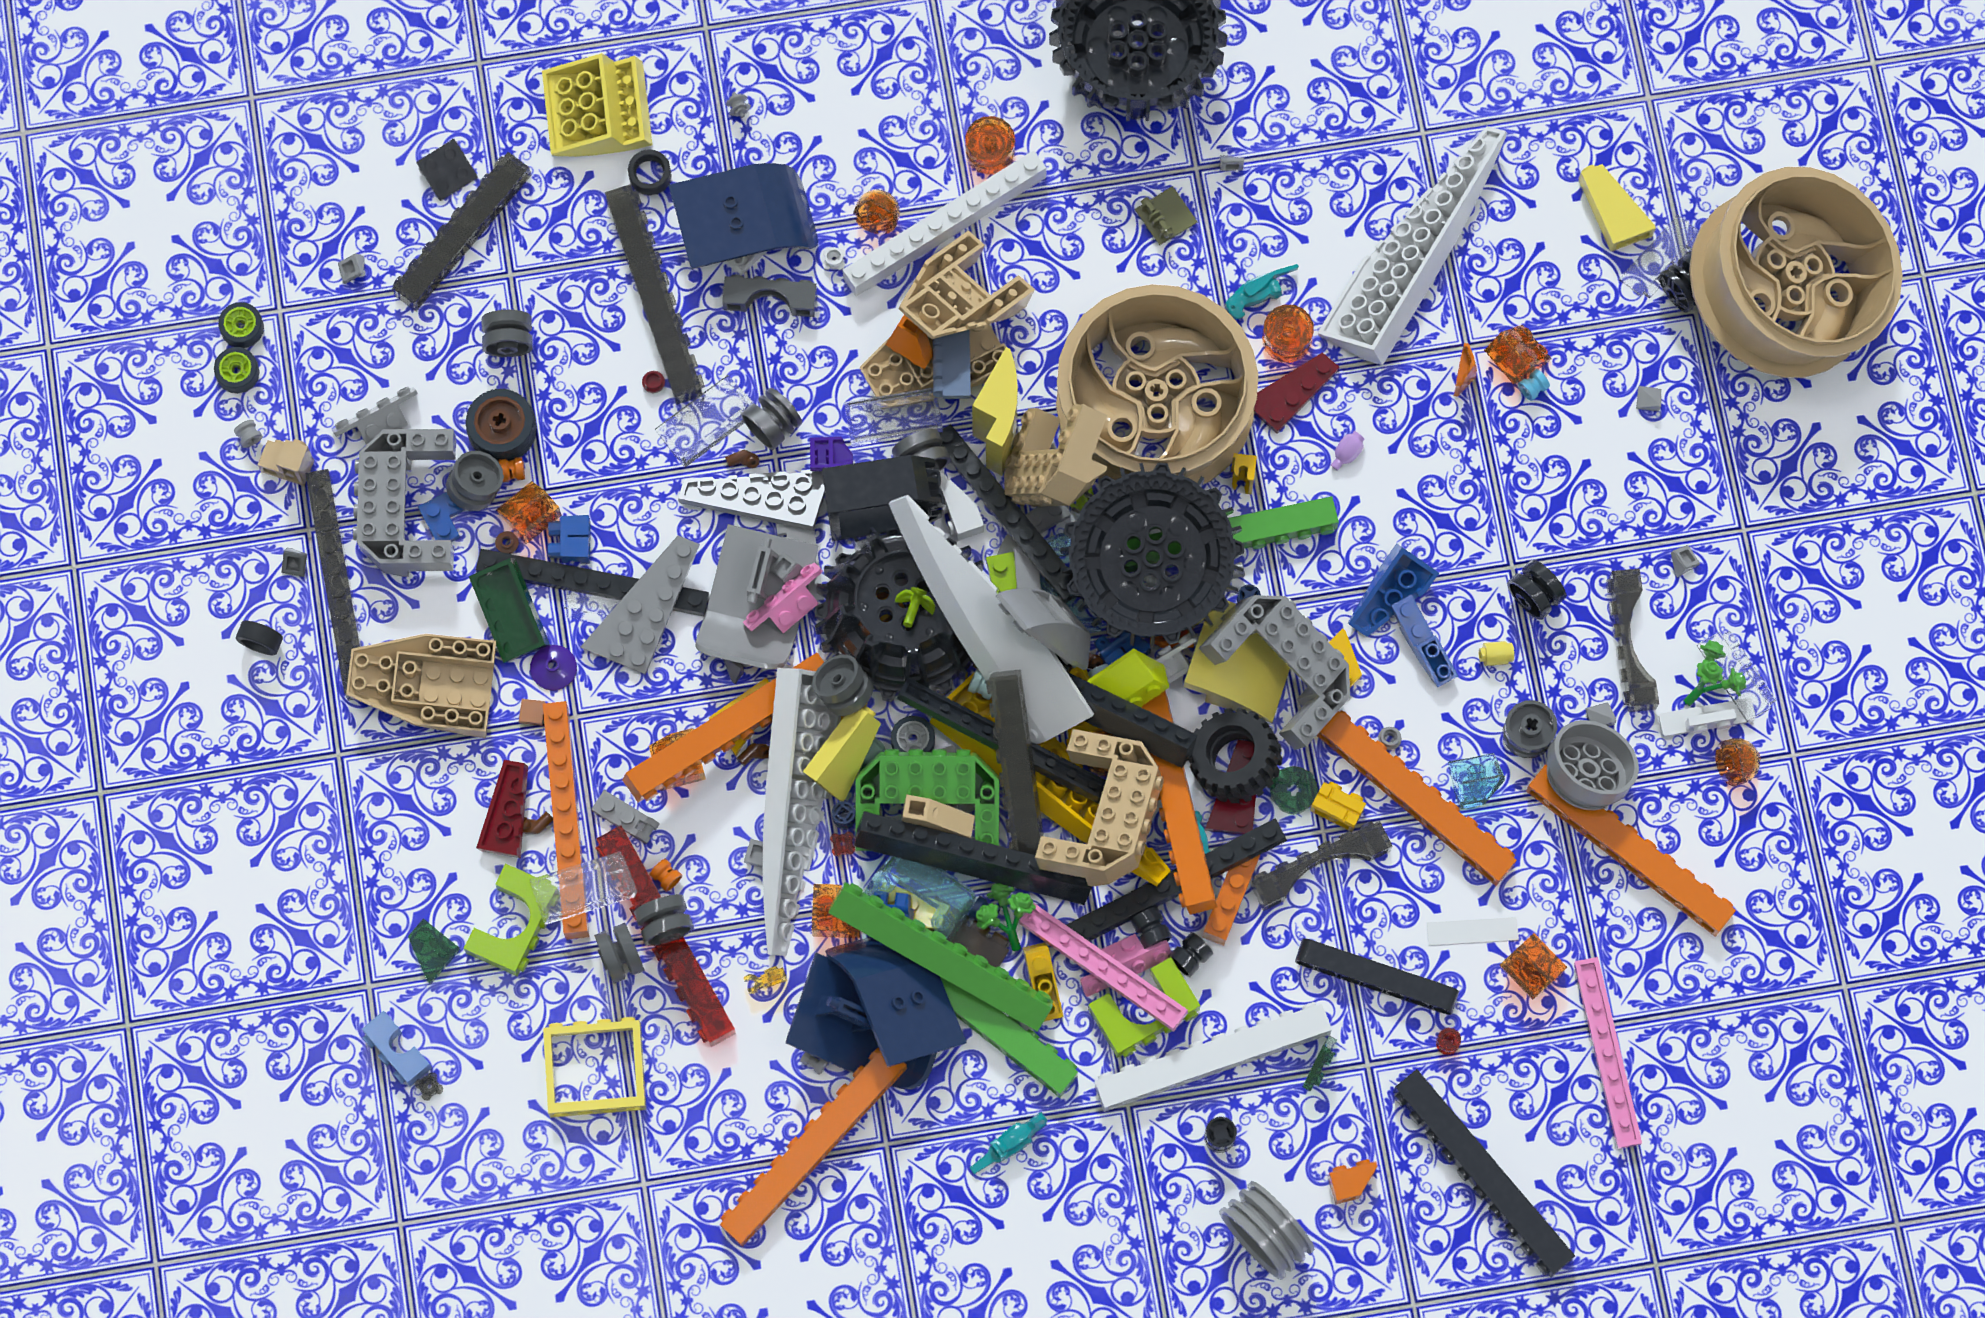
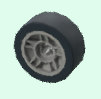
[891,716,935,752]

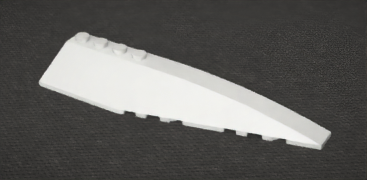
[1317,126,1507,365]
[889,495,1094,744]
[763,668,841,956]

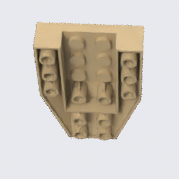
[859,324,1015,407]
[346,633,496,739]

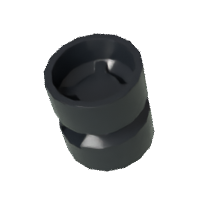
[1130,907,1173,949]
[1168,932,1213,977]
[1204,1116,1237,1153]

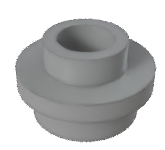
[1378,727,1402,750]

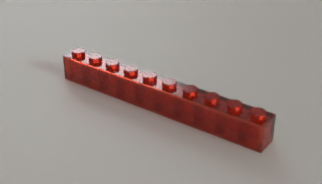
[595,825,736,1047]

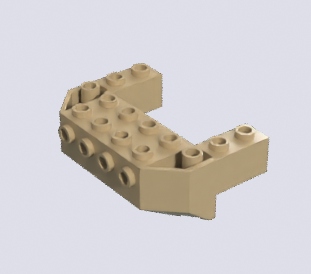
[1004,404,1107,507]
[1035,729,1164,886]

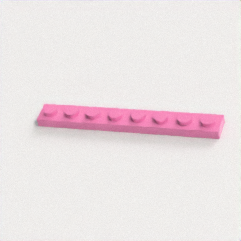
[1019,903,1188,1032]
[1574,957,1642,1149]

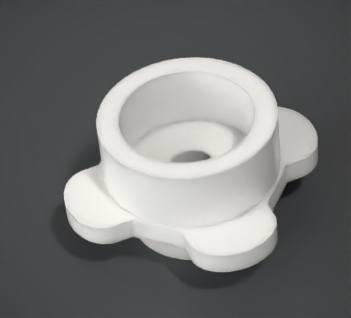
[822,247,846,270]

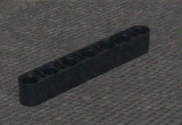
[1295,938,1459,1015]

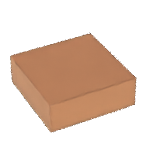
[519,699,546,726]

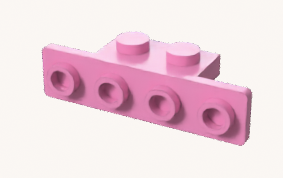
[743,563,823,633]
[1080,934,1171,997]

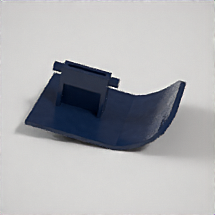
[668,163,818,270]
[825,937,967,1067]
[785,953,937,1090]

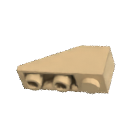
[901,795,975,839]

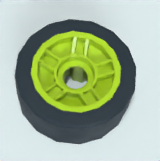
[218,302,264,348]
[213,347,260,394]

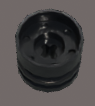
[1658,251,1697,312]

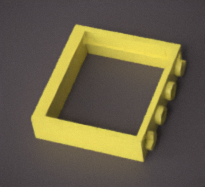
[543,1017,646,1118]

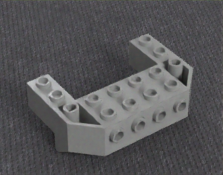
[353,429,456,577]
[1199,595,1350,750]

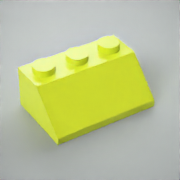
[1087,649,1170,707]

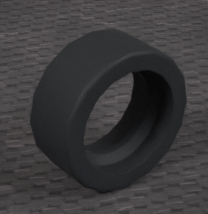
[628,149,672,196]
[235,620,283,656]

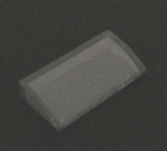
[655,375,754,467]
[844,387,943,447]
[529,851,637,925]

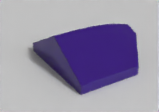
[810,436,853,471]

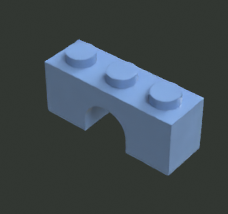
[362,1010,432,1087]

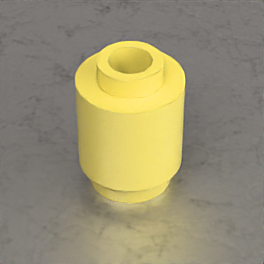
[1478,641,1514,666]

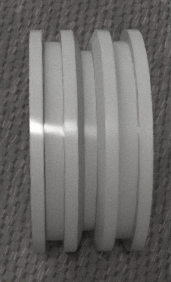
[1219,1181,1315,1280]

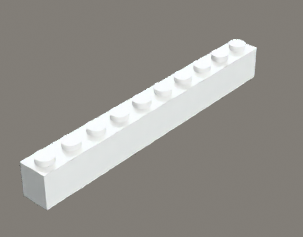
[843,150,1046,297]
[1094,1002,1332,1112]

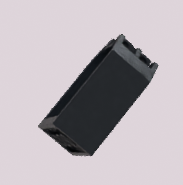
[822,455,945,541]

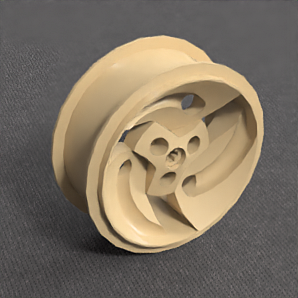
[1689,167,1903,378]
[1056,284,1259,485]

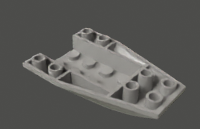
[996,588,1091,670]

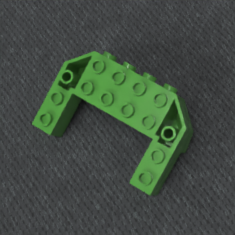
[856,749,999,851]

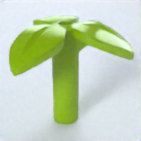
[895,587,935,628]

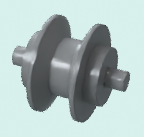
[726,92,751,118]

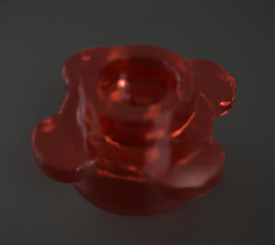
[830,831,855,856]

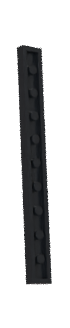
[939,424,1076,604]
[475,549,710,617]
[897,678,1106,804]
[1066,818,1287,941]

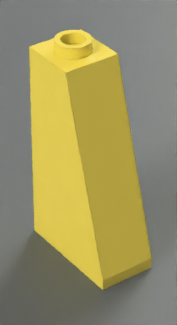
[1578,164,1656,252]
[803,706,881,801]

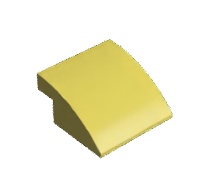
[542,53,653,156]
[972,347,1018,476]
[1184,601,1290,723]

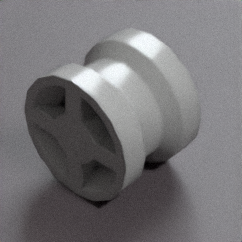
[234,419,263,448]

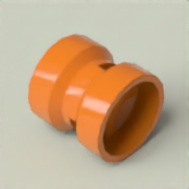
[499,457,525,483]
[649,858,683,892]

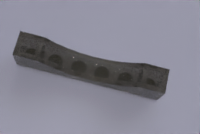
[1606,568,1660,712]
[1251,821,1393,911]

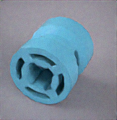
[1518,369,1550,401]

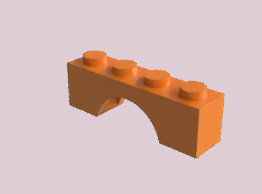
[1202,855,1260,946]

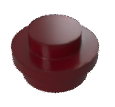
[642,371,665,393]

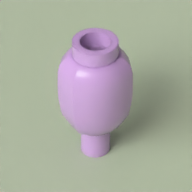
[1331,431,1365,471]

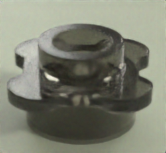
[415,1073,444,1101]

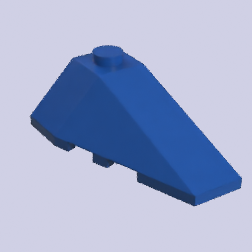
[1347,543,1439,637]

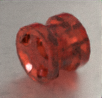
[1436,1028,1461,1055]

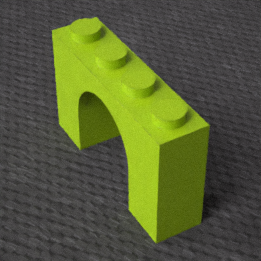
[463,863,560,977]
[1088,957,1201,1058]

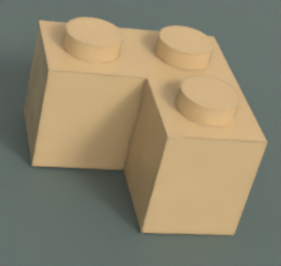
[258,439,314,486]

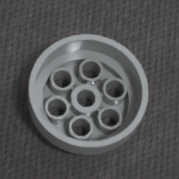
[1547,720,1639,810]

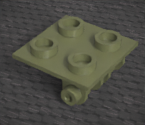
[1134,186,1198,246]

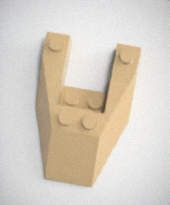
[898,230,1035,339]

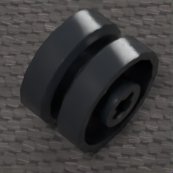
[1507,560,1567,620]

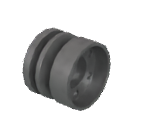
[741,388,803,450]

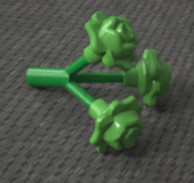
[1684,640,1747,706]
[976,883,1036,951]

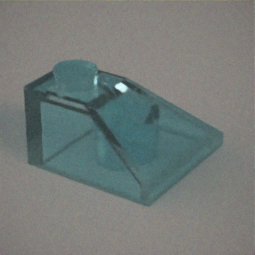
[1448,753,1505,809]

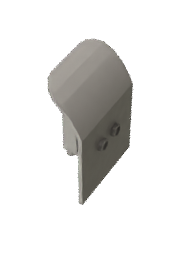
[695,524,819,669]

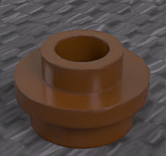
[495,531,519,554]

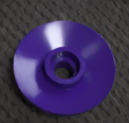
[530,645,577,691]

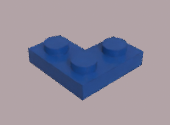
[418,492,465,542]

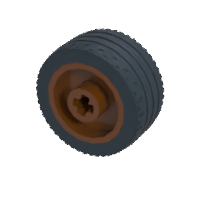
[465,388,537,462]

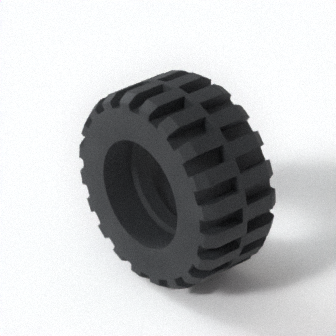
[1188,708,1282,803]

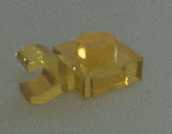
[743,966,787,994]

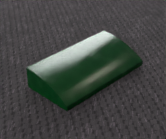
[468,558,550,663]

